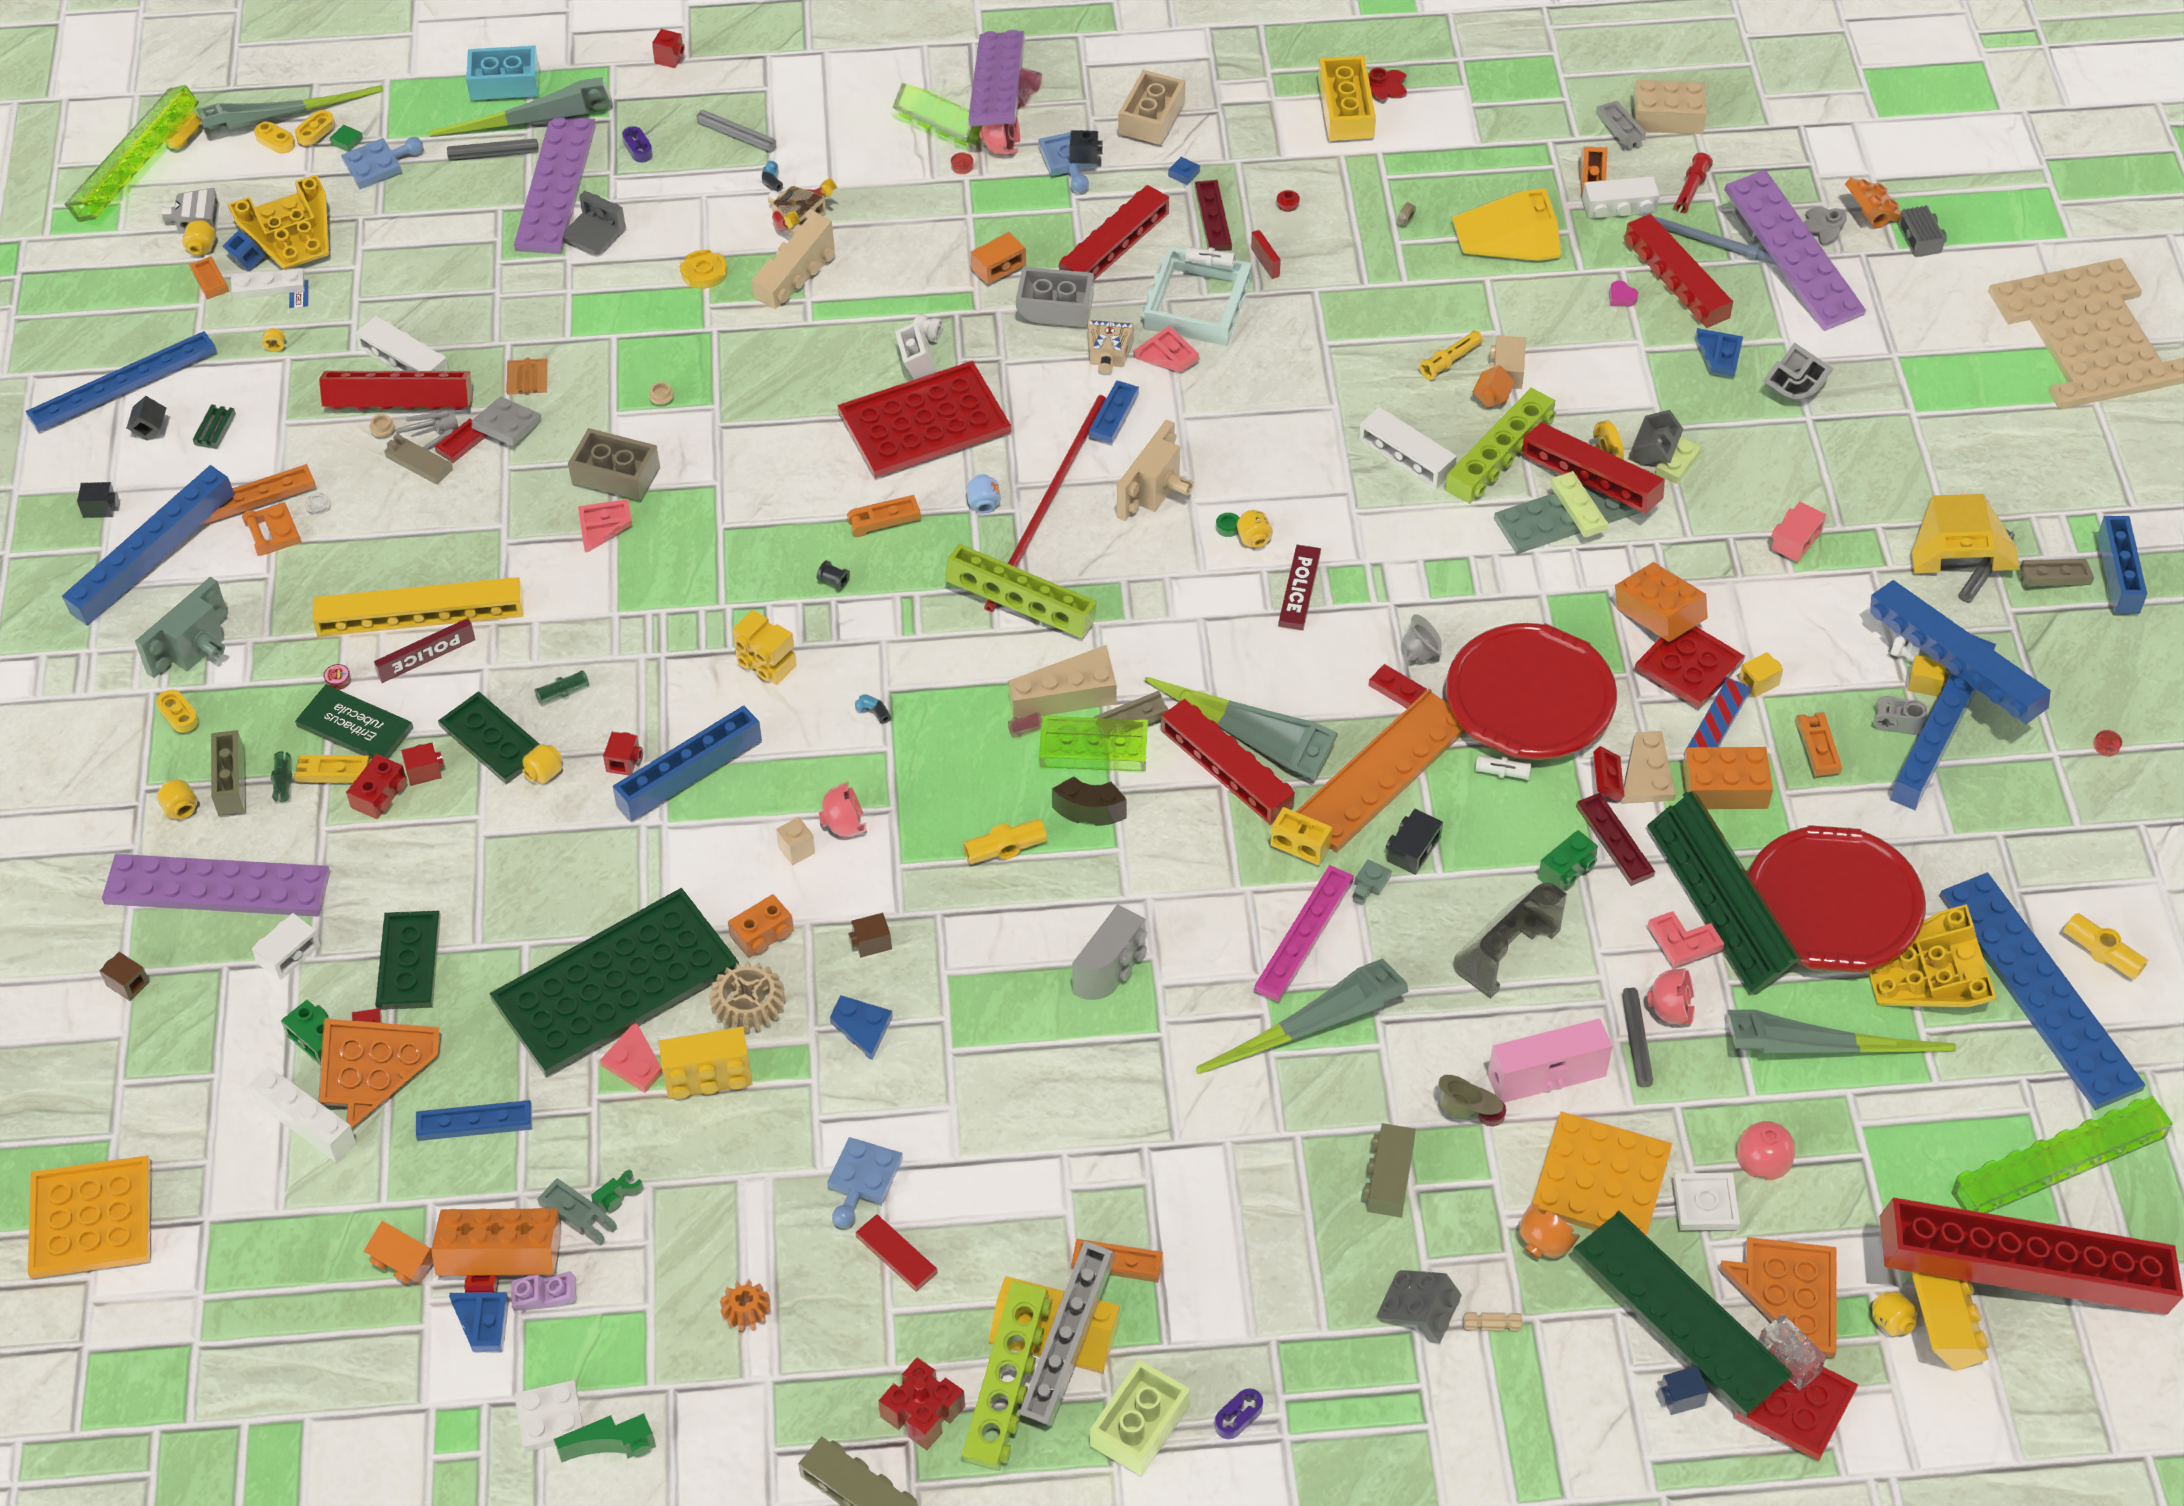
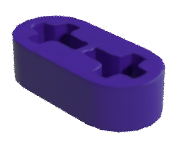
[622,126,653,163]
[1215,1388,1263,1439]

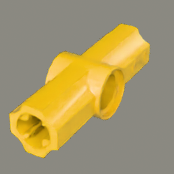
[963,819,1047,864]
[2063,913,2149,980]

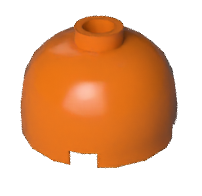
[1519,1203,1580,1259]

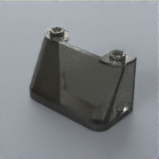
[1453,883,1567,999]

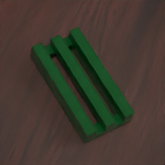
[192,404,236,449]

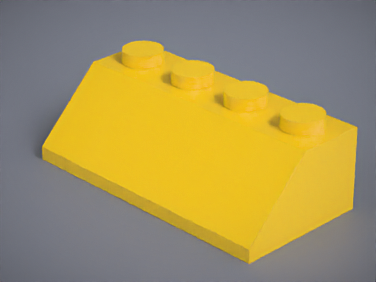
[1911,1272,1989,1371]
[988,1276,1120,1374]

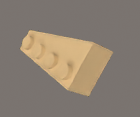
[751,209,835,309]
[1008,645,1117,720]

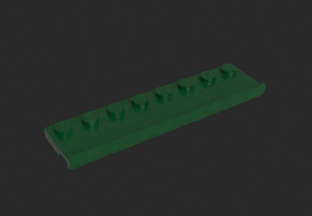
[1647,791,1802,995]
[1573,1210,1792,1418]

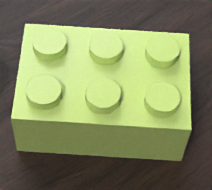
[1090,1360,1191,1476]

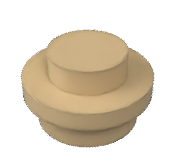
[649,382,674,405]
[369,414,395,437]

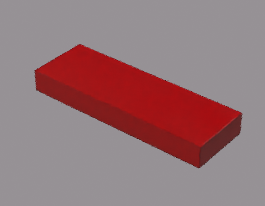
[855,1214,938,1292]

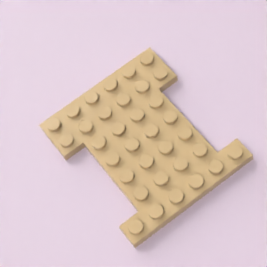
[1988,258,2184,410]

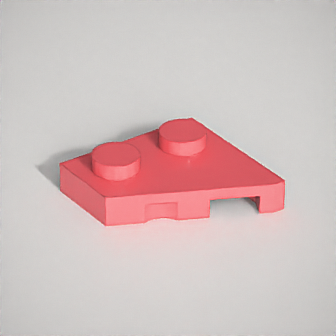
[1133,326,1200,373]
[578,499,632,552]
[600,1023,663,1093]

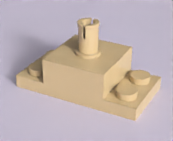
[1117,419,1194,521]

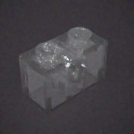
[1758,1314,1827,1390]

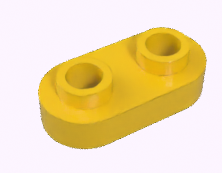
[295,110,335,146]
[164,113,201,149]
[254,122,295,154]
[156,690,198,733]

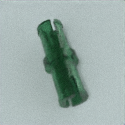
[534,670,589,704]
[271,751,293,803]

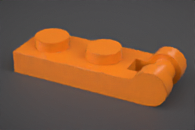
[847,495,921,537]
[1796,712,1842,776]

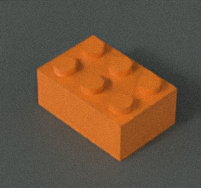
[1615,562,1708,642]
[1682,747,1773,809]

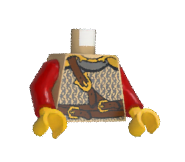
[767,178,837,235]

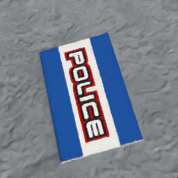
[289,280,309,308]

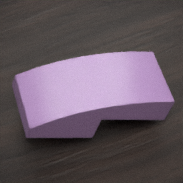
[511,1271,576,1310]

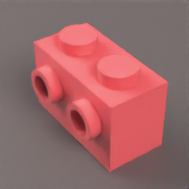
[1771,501,1827,562]

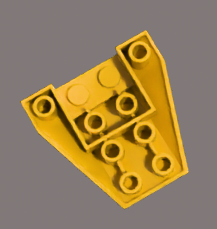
[228,174,329,270]
[1452,188,1561,261]
[1912,494,2019,573]
[1869,904,1997,1007]

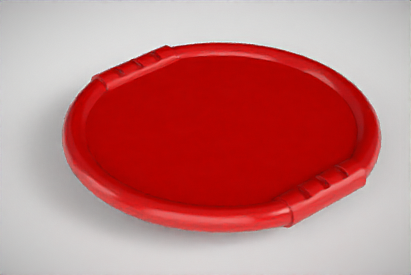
[1446,623,1617,760]
[1747,825,1926,973]

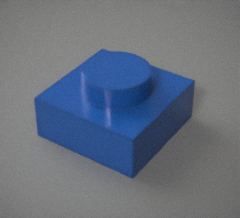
[1168,157,1200,185]

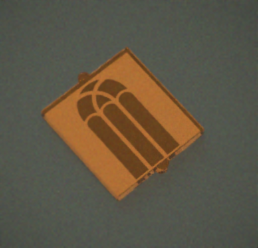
[506,358,548,395]

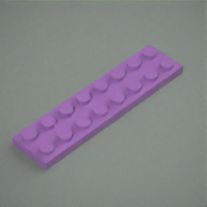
[968,30,1025,126]
[514,117,596,254]
[1724,169,1866,331]
[102,854,330,917]

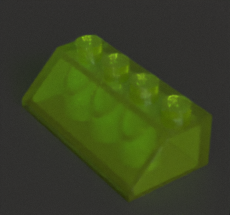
[892,82,982,146]
[1039,716,1148,772]

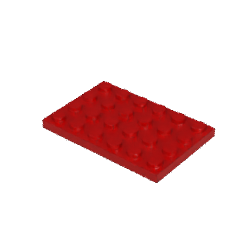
[838,360,1012,478]

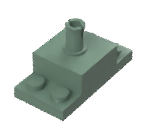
[135,577,228,678]

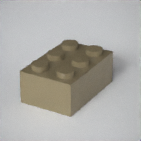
[568,428,660,501]

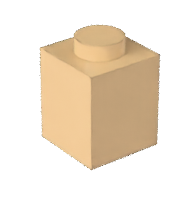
[776,817,815,866]

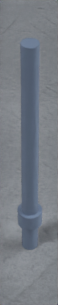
[1641,213,1775,263]

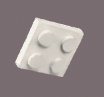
[1673,1173,1740,1231]
[514,1380,583,1452]

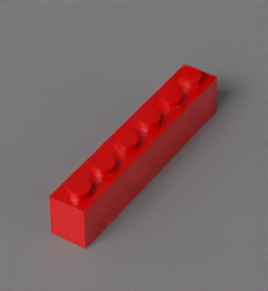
[1059,185,1169,280]
[1625,213,1733,328]
[319,371,473,410]
[1523,422,1665,514]
[1161,698,1295,826]

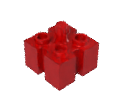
[878,1357,965,1451]

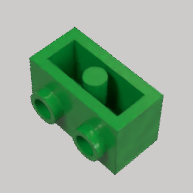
[1538,830,1598,895]
[281,999,329,1066]

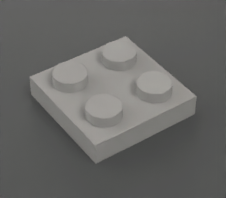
[472,396,541,446]

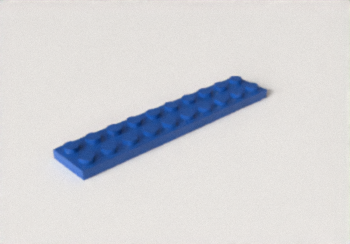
[1939,872,2146,1111]

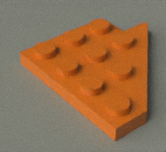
[318,1019,440,1129]
[1720,1237,1837,1358]

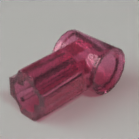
[1017,67,1042,109]

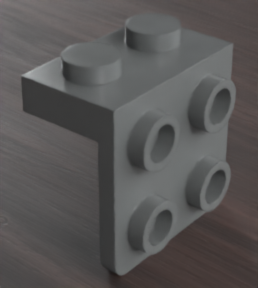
[563,190,626,255]
[1377,1270,1462,1343]

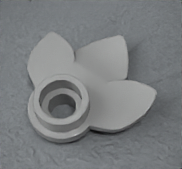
[1804,207,1847,245]

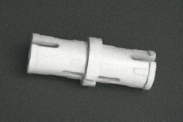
[1186,247,1236,268]
[1475,755,1531,780]

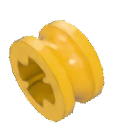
[262,328,286,352]

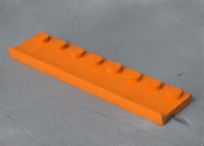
[1295,688,1465,853]

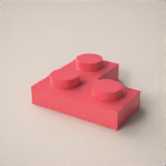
[1648,911,1724,968]

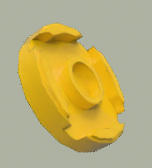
[680,249,728,289]
[1593,420,1624,460]

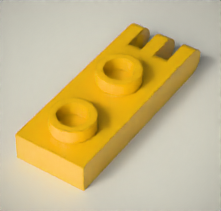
[294,755,370,783]

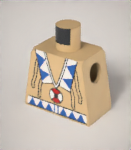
[1088,320,1134,373]

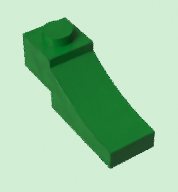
[554,1413,656,1463]

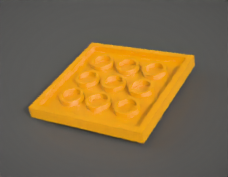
[1532,1111,1673,1236]
[28,1155,151,1279]

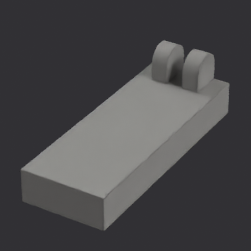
[1596,101,1646,150]

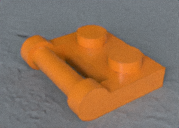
[242,502,302,555]

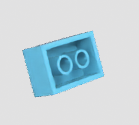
[466,45,539,100]

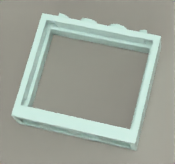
[1141,247,1252,346]

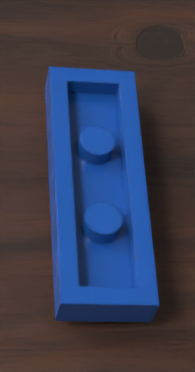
[1089,380,1139,444]

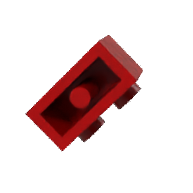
[346,754,407,819]

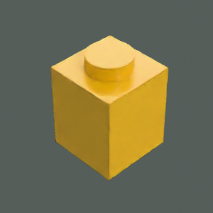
[1739,652,1783,698]
[1907,655,1950,697]

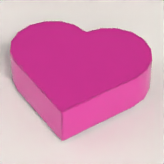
[1609,280,1639,306]

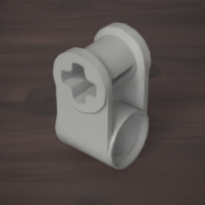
[1874,696,1927,735]

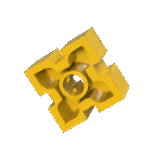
[732,609,797,685]

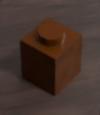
[848,912,892,958]
[99,952,150,1001]

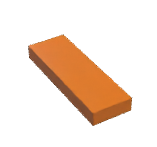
[1071,1239,1163,1283]

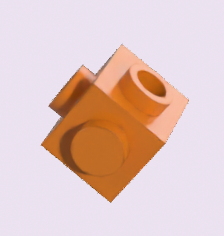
[1472,365,1515,408]

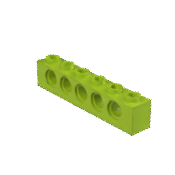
[1445,387,1556,504]
[945,544,1097,638]
[962,1280,1052,1471]

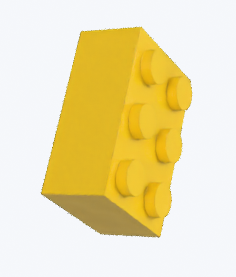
[658,1027,753,1099]

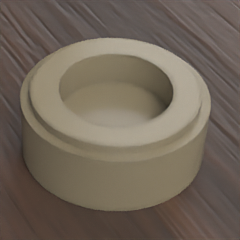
[1397,202,1416,227]

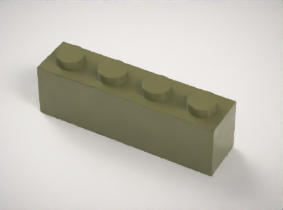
[798,1436,918,1506]

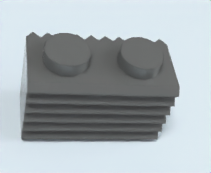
[1898,205,1947,257]

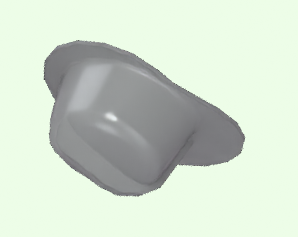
[1403,614,1442,662]

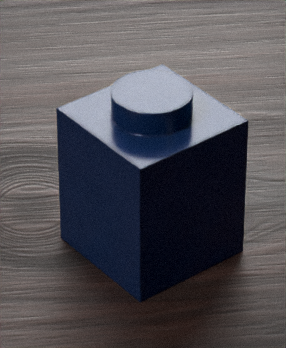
[1658,1366,1709,1415]

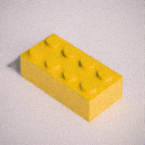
[1318,56,1376,141]

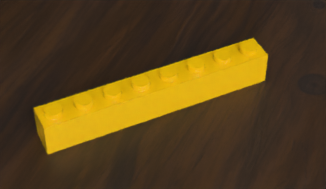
[313,577,524,637]

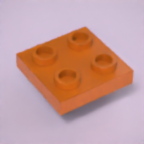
[1845,177,1901,228]

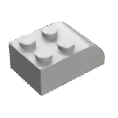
[1016,267,1094,327]
[1072,904,1147,1000]

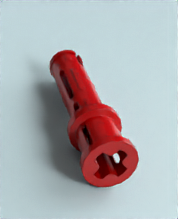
[1674,152,1713,213]

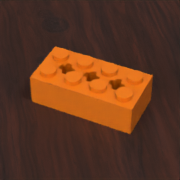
[431,1208,561,1276]

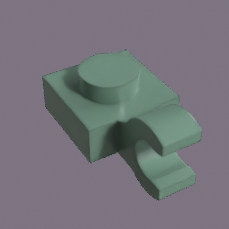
[1353,859,1392,905]

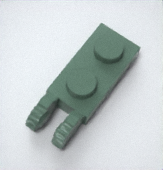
[537,1178,617,1245]

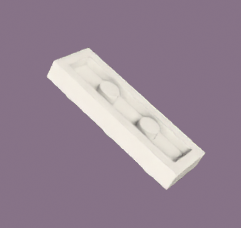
[231,268,305,299]

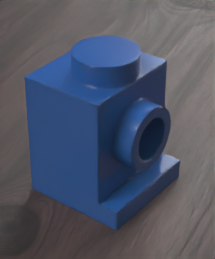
[222,230,266,272]

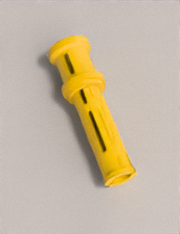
[1419,330,1483,380]

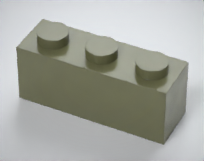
[211,730,245,816]
[1363,1123,1416,1218]

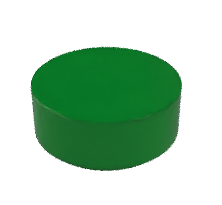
[1216,512,1240,537]

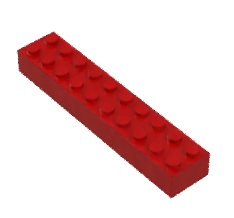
[1879,1197,2184,1315]

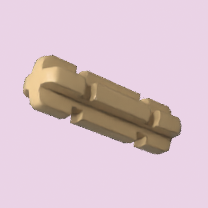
[1463,1312,1523,1331]

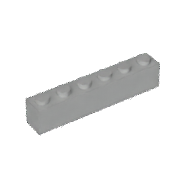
[1019,1240,1116,1427]

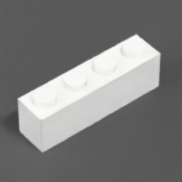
[356,316,449,371]
[1359,407,1457,489]
[248,1066,356,1162]

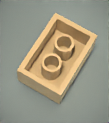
[1118,70,1185,145]
[1633,80,1707,134]

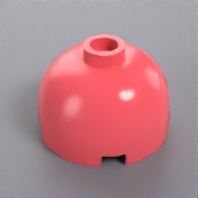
[979,116,1020,155]
[819,781,867,837]
[1648,968,1695,1024]
[1736,1121,1795,1181]

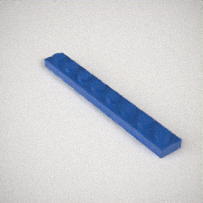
[26,331,217,432]

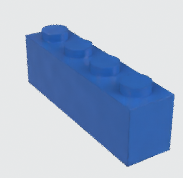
[2097,516,2147,614]

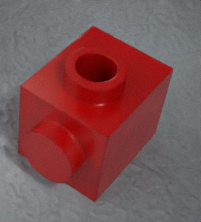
[652,29,685,68]
[603,731,643,776]
[401,742,444,786]

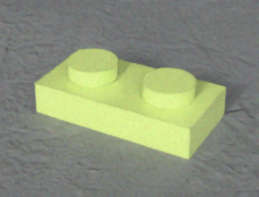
[1655,437,1702,484]

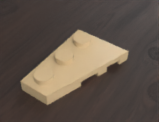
[1621,731,1675,804]

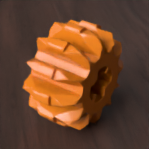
[720,1279,771,1332]

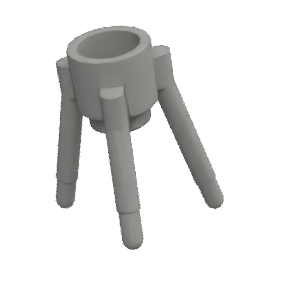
[396,410,458,450]

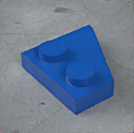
[1695,328,1743,377]
[830,995,893,1060]
[449,1292,508,1352]

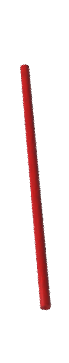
[984,395,1106,612]

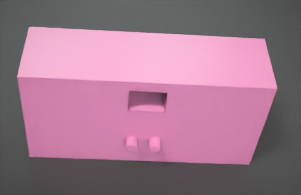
[1488,1018,1613,1103]

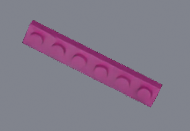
[1254,865,1354,1002]

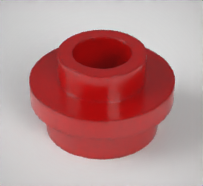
[1276,190,1300,212]

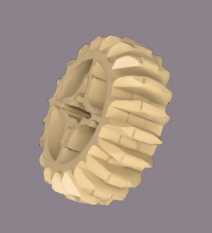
[709,962,786,1034]

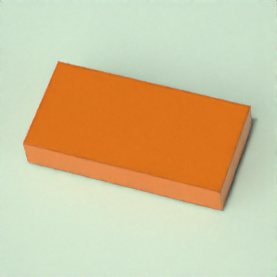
[189,256,229,299]

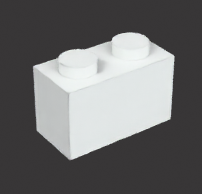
[895,322,937,380]
[252,913,321,981]

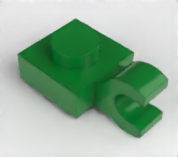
[591,1169,643,1214]

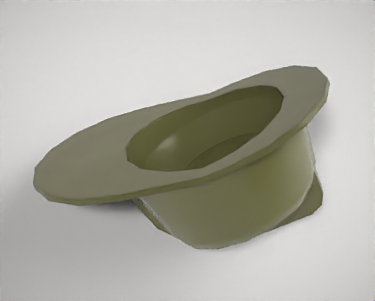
[1438,1074,1503,1120]

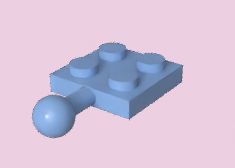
[1038,132,1096,193]
[341,137,423,189]
[827,1137,903,1228]

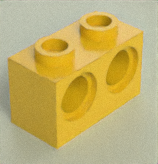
[1270,807,1332,865]

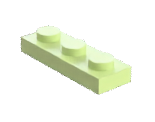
[1550,471,1608,538]

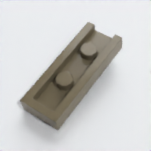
[384,434,453,485]
[2019,559,2094,589]
[1094,690,1169,742]

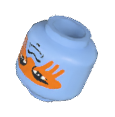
[966,474,1001,513]

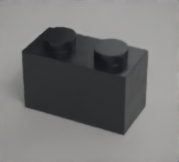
[1386,808,1443,875]

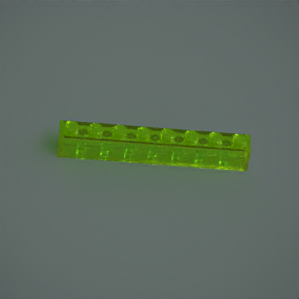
[64,85,199,222]
[1951,1096,2173,1213]

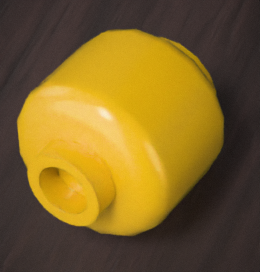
[182,220,216,255]
[1237,510,1273,548]
[522,744,563,784]
[157,779,198,819]
[1872,1291,1918,1336]

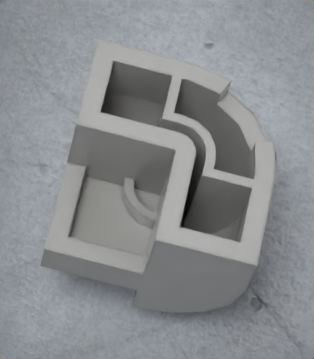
[1763,342,1834,400]

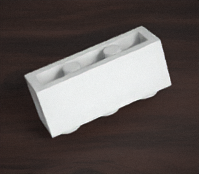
[1582,176,1659,219]

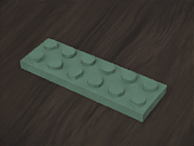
[1494,484,1641,554]

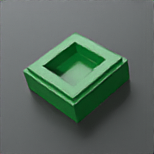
[329,124,363,152]

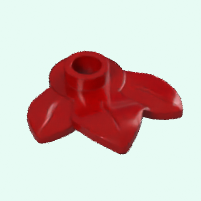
[1368,67,1407,101]

